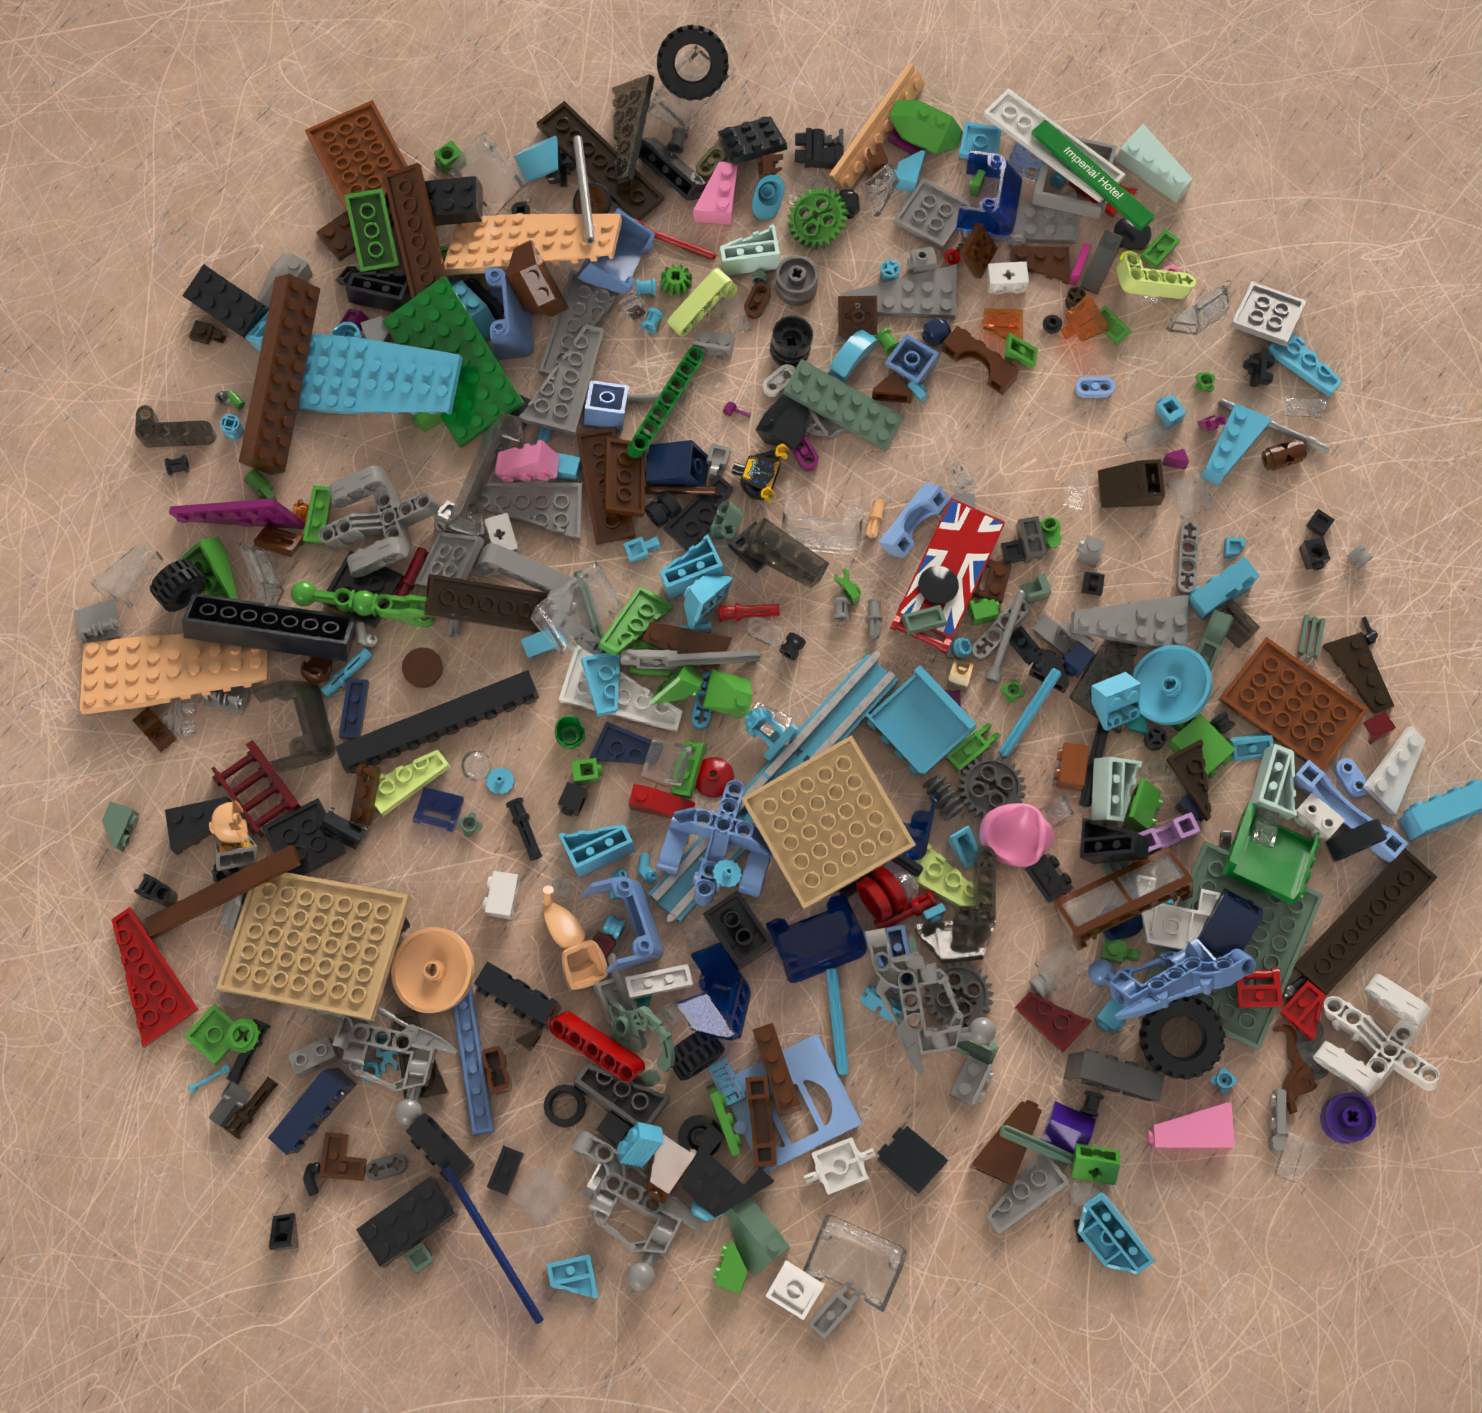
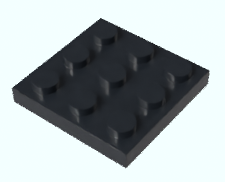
[718,116,788,165]
[322,550,404,628]
[262,798,346,875]

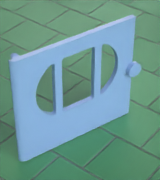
[730,1034,862,1173]

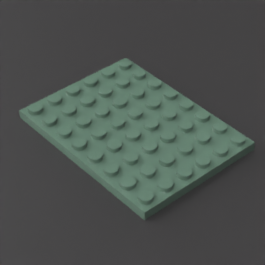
[1143,841,1324,1051]

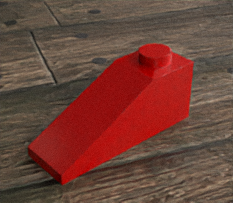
[629,783,695,819]

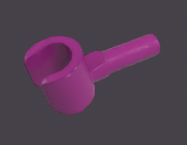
[723,402,751,418]

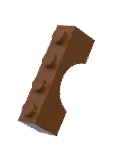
[941,326,1019,396]
[753,1023,802,1117]
[745,1075,778,1168]

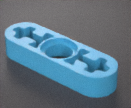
[691,672,713,730]

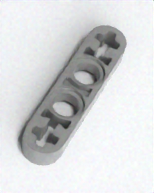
[1176,520,1199,595]
[971,600,1030,661]

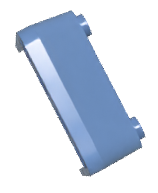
[580,876,664,974]

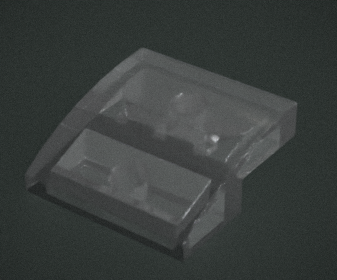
[786,169,837,212]

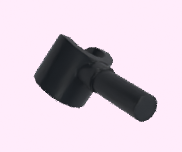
[1361,617,1378,645]

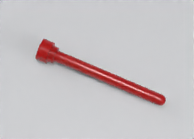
[633,218,716,260]

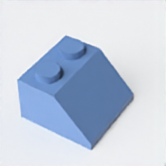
[885,334,939,384]
[584,380,629,430]

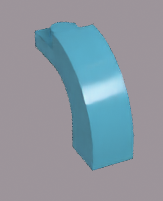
[828,330,878,384]

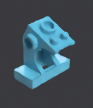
[744,707,799,761]

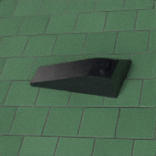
[755,394,809,450]

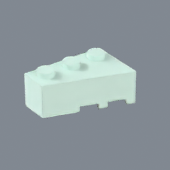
[720,224,780,276]
[1250,744,1297,821]

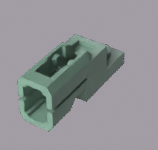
[1196,610,1234,670]

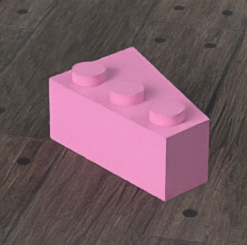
[693,162,738,225]

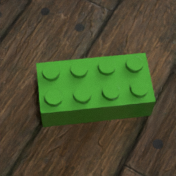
[344,188,400,273]

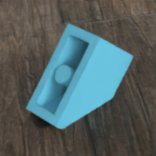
[891,150,925,193]

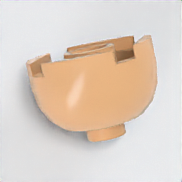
[209,801,248,844]

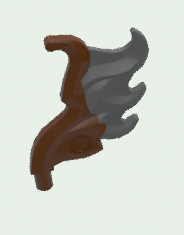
[1273,1021,1329,1114]

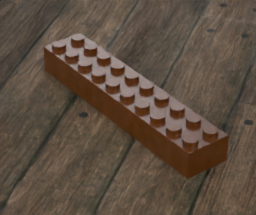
[239,273,320,475]

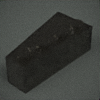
[738,518,830,588]

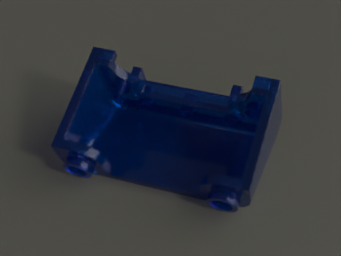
[766,893,867,983]

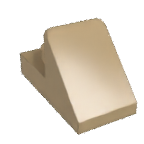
[947,658,974,692]

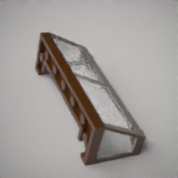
[1054,847,1193,951]

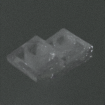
[1252,807,1280,848]

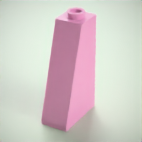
[1147,1103,1235,1149]

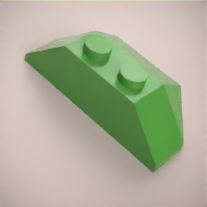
[889,100,963,154]

